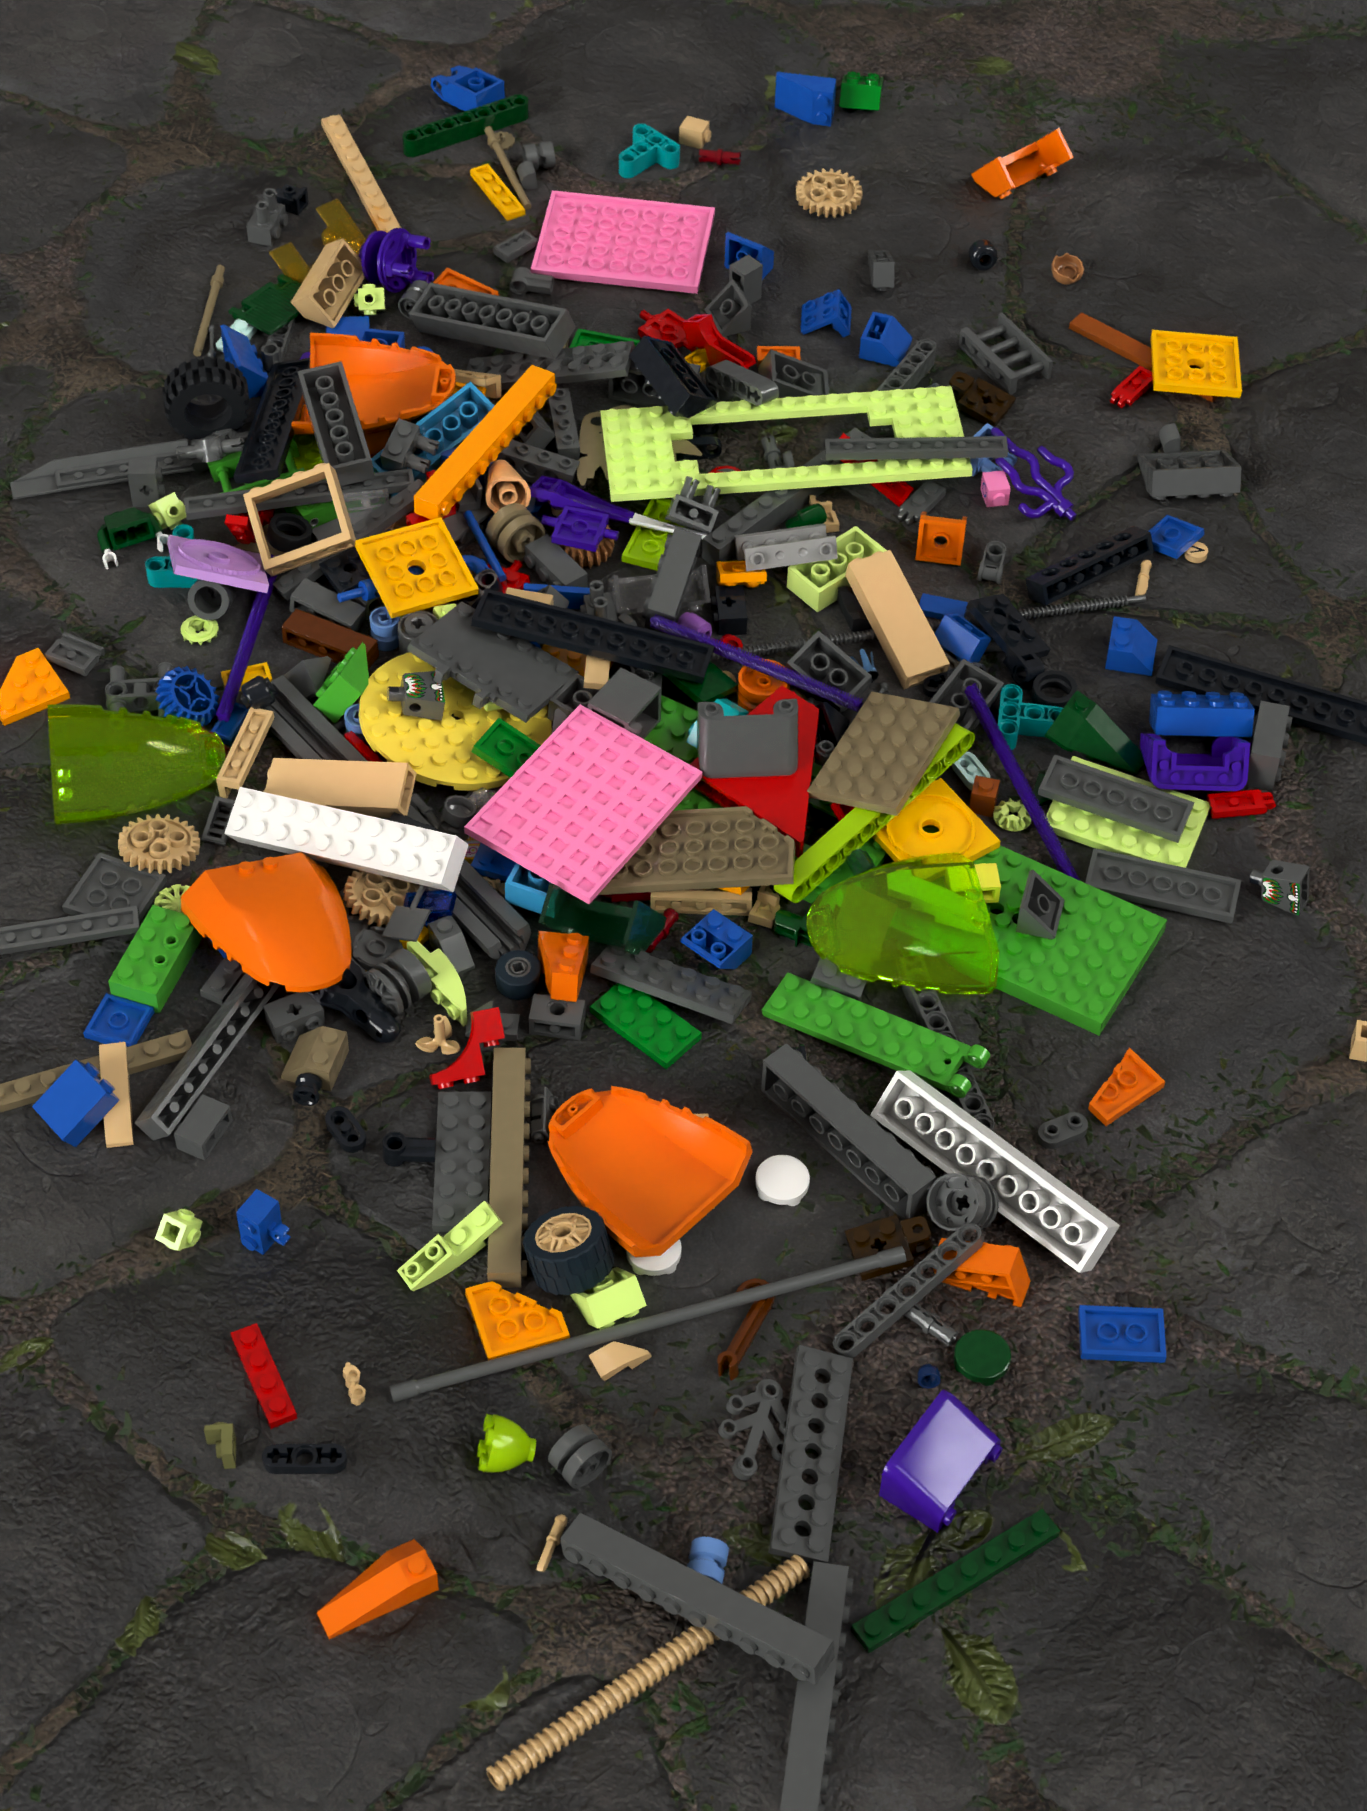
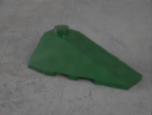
[1044,690,1144,776]

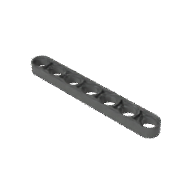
[833,1223,984,1358]

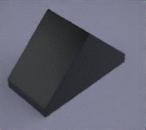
[816,702,850,747]

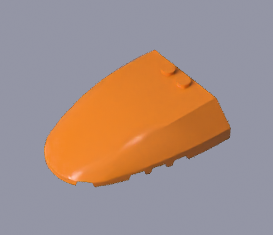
[291,333,456,435]
[181,852,351,992]
[547,1086,753,1257]

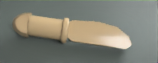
[1135,560,1152,596]
[536,1514,568,1572]

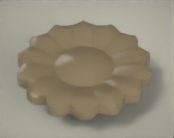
[487,131,515,150]

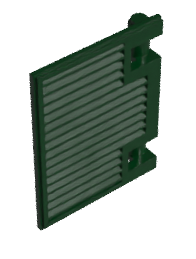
[228,273,301,335]

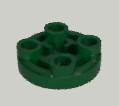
[954,1329,1011,1386]

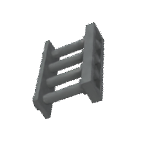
[959,313,1053,395]

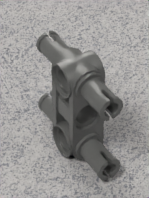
[176,429,249,462]
[105,662,173,728]

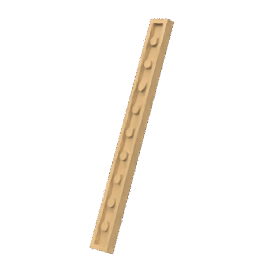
[321,115,401,233]

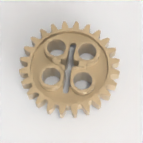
[796,168,862,218]
[118,814,200,874]
[343,870,426,927]

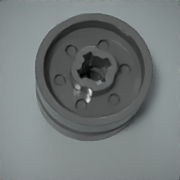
[548,1424,612,1489]

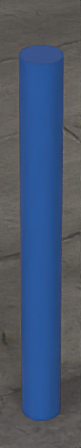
[463,510,507,582]

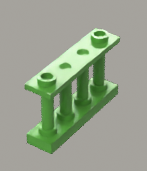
[207,436,305,493]

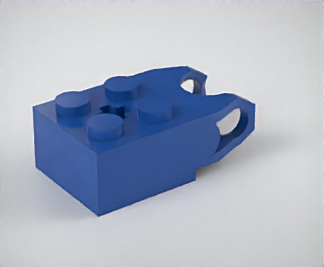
[431,65,505,111]

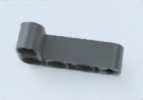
[705,360,779,406]

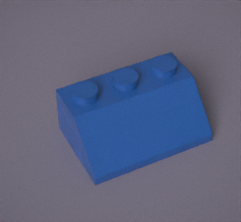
[220,325,268,398]

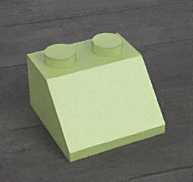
[570,1267,647,1329]

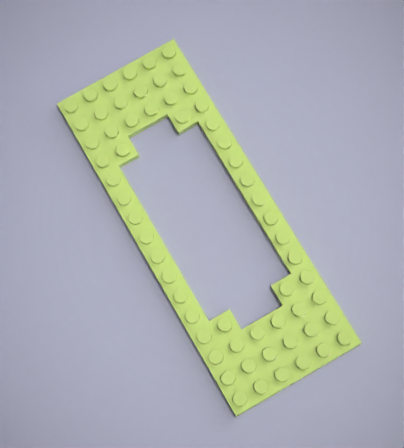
[600,386,973,502]

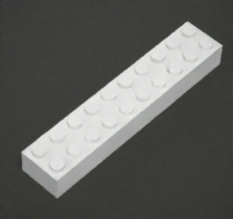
[224,787,469,892]
[870,1070,1120,1273]

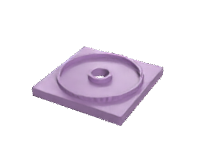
[167,535,269,593]

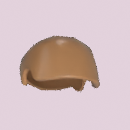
[1051,253,1084,285]

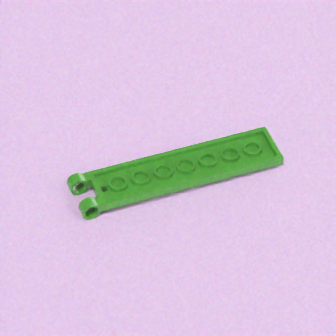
[762,972,990,1098]

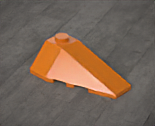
[317,1539,439,1639]

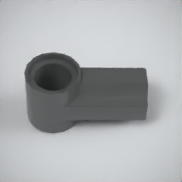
[509,267,554,295]

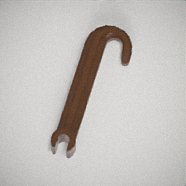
[717,1278,775,1380]

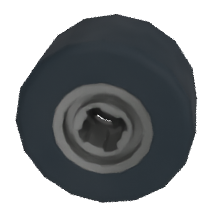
[495,950,542,1000]

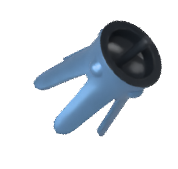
[850,649,879,683]

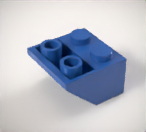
[859,312,912,367]
[680,909,753,969]

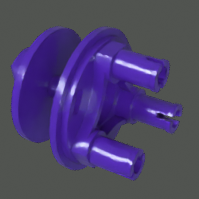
[358,228,434,293]

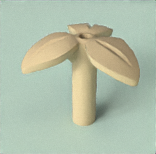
[415,1014,461,1055]

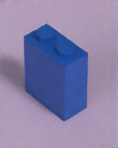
[32,1060,119,1147]

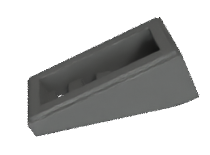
[201,796,235,846]

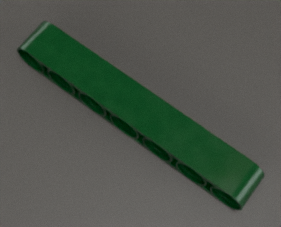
[403,94,529,158]

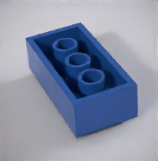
[1149,691,1255,737]

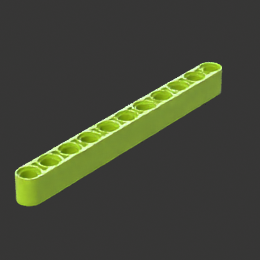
[774,723,975,903]

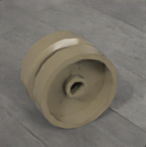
[486,503,545,563]

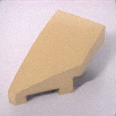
[809,495,840,533]
[748,885,781,929]
[589,1341,652,1381]

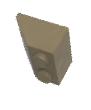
[281,1026,349,1091]

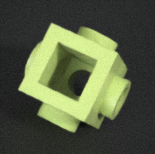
[354,284,385,316]
[148,492,186,530]
[155,1209,203,1251]

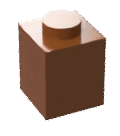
[969,775,1000,817]

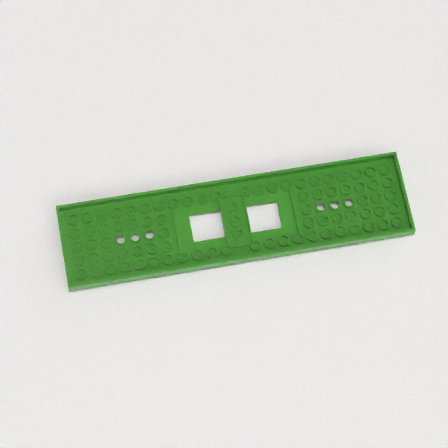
[644,695,1167,1036]

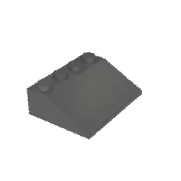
[1138,450,1242,500]

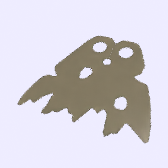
[577,405,702,486]

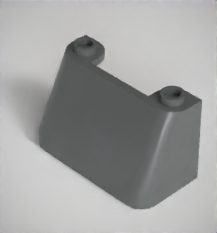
[697,699,798,778]

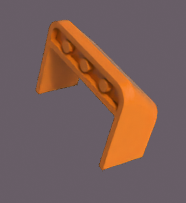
[971,128,1074,199]

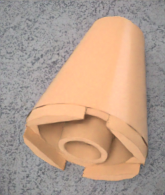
[485,460,531,513]

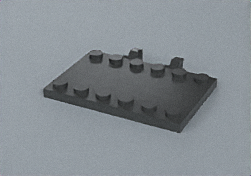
[407,602,579,723]

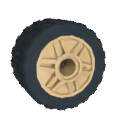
[523,1206,614,1295]

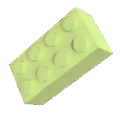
[787,526,887,613]

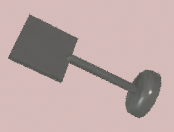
[382,885,431,942]

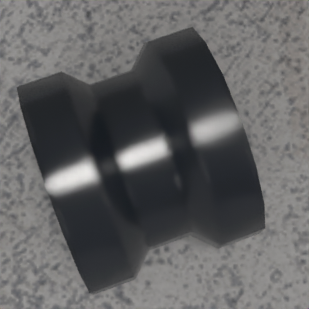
[293,1073,322,1106]

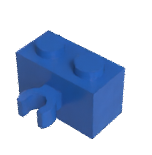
[935,613,992,663]
[236,1189,291,1255]

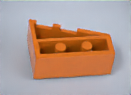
[537,931,589,1002]
[933,1238,1030,1308]

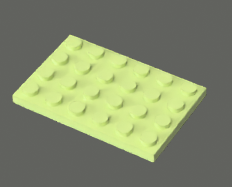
[1046,756,1210,868]

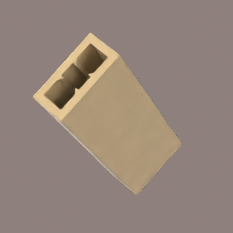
[845,550,950,689]
[263,758,417,818]

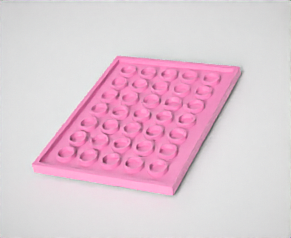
[531,190,715,294]

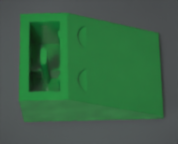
[839,72,883,111]

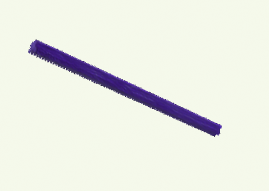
[216,554,278,722]
[650,614,863,712]
[964,683,1079,880]

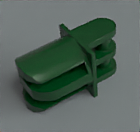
[785,503,827,528]
[774,910,820,947]

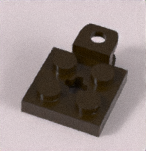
[949,371,1016,427]
[845,1214,933,1281]

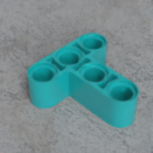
[619,124,680,178]
[145,524,197,588]
[997,684,1063,750]

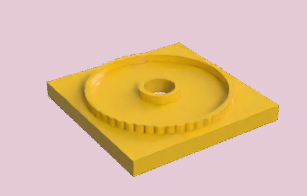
[1151,330,1242,398]
[355,517,479,619]
[872,778,1001,883]

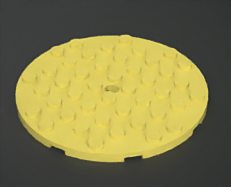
[358,652,552,791]

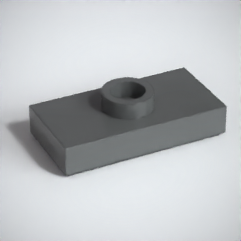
[493,230,538,263]

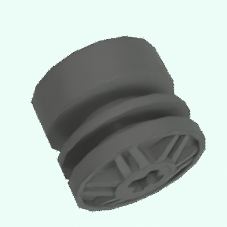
[363,948,432,1017]
[927,1173,999,1231]

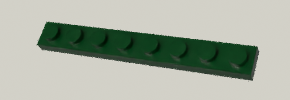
[851,1508,1060,1654]

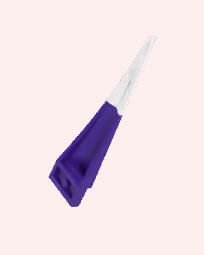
[530,476,708,539]

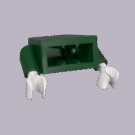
[97,507,169,570]

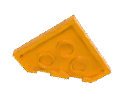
[0,648,70,726]
[465,1281,570,1360]

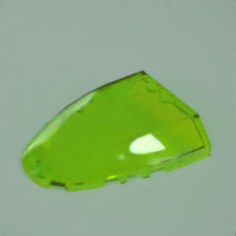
[47,704,225,824]
[806,852,1000,994]

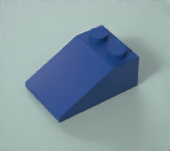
[775,72,836,126]

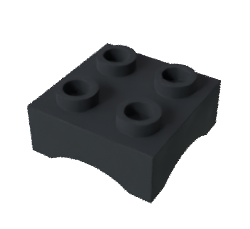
[837,586,872,632]

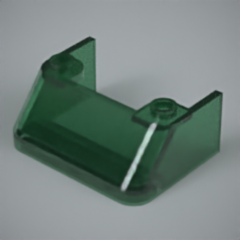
[539,883,667,955]

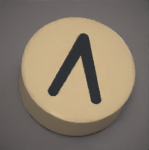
[1184,542,1208,563]

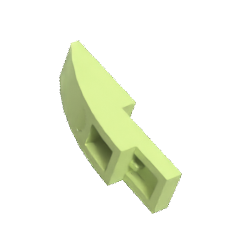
[407,940,467,1027]
[397,1201,503,1292]

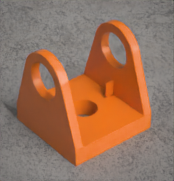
[915,511,967,566]

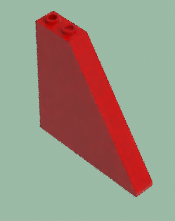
[690,686,819,858]

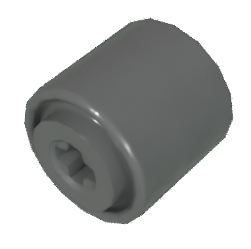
[187,579,237,620]
[398,611,438,655]

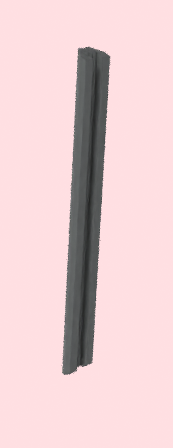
[249,675,532,960]

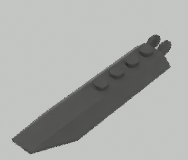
[10,439,209,500]

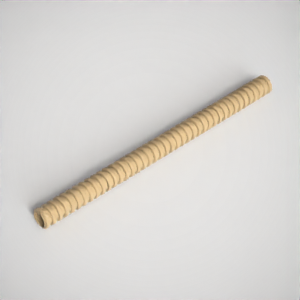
[487,1554,810,1792]

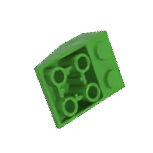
[313,642,369,723]

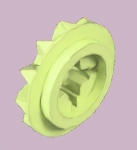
[181,615,219,645]
[993,798,1032,831]

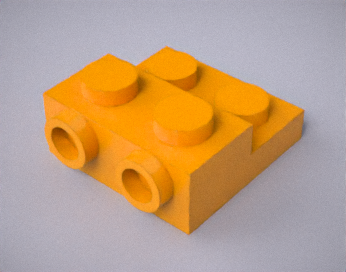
[716,561,767,588]

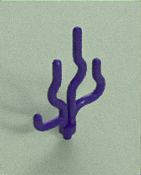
[991,427,1077,521]

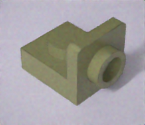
[204,1422,236,1469]

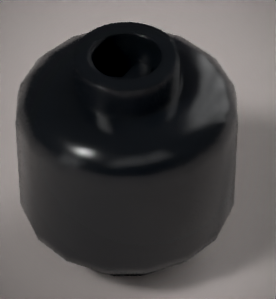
[969,239,998,271]
[240,676,277,709]

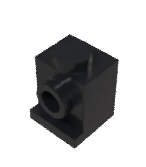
[276,184,309,216]

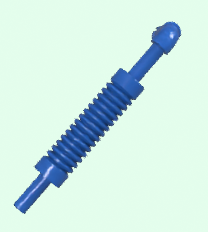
[337,555,490,603]

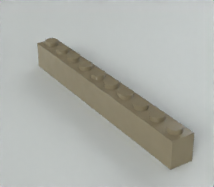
[487,1048,531,1288]

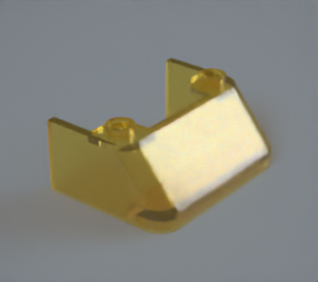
[269,198,366,284]

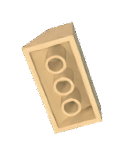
[291,238,365,328]

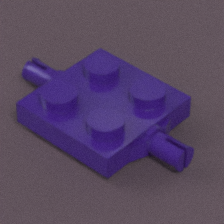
[541,505,619,552]

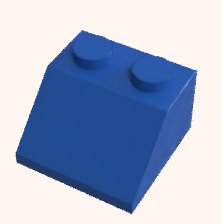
[725,232,774,280]
[1105,616,1157,676]

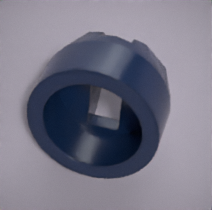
[917,1363,941,1389]

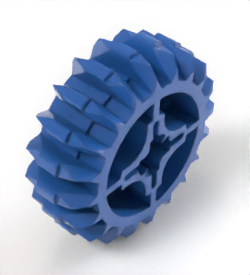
[155,666,220,729]

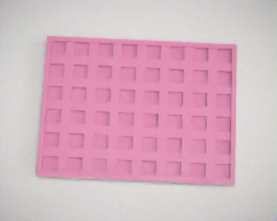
[464,704,703,904]

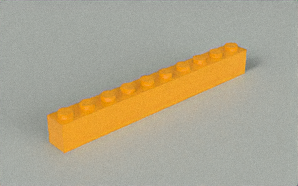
[414,365,557,520]

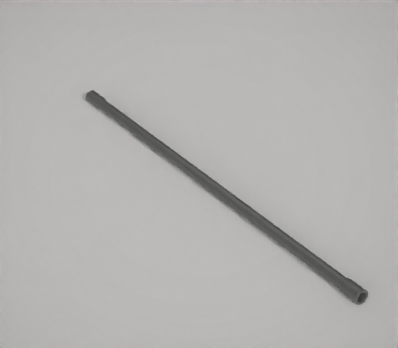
[389,1246,906,1403]

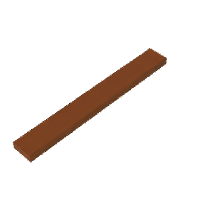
[1069,312,1219,402]

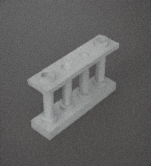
[734,523,838,571]

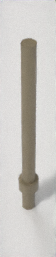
[484,126,531,210]
[193,265,225,357]

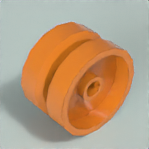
[738,659,790,712]

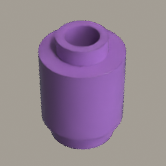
[677,612,712,638]

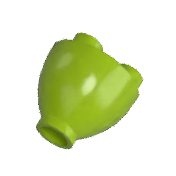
[477,1414,536,1473]

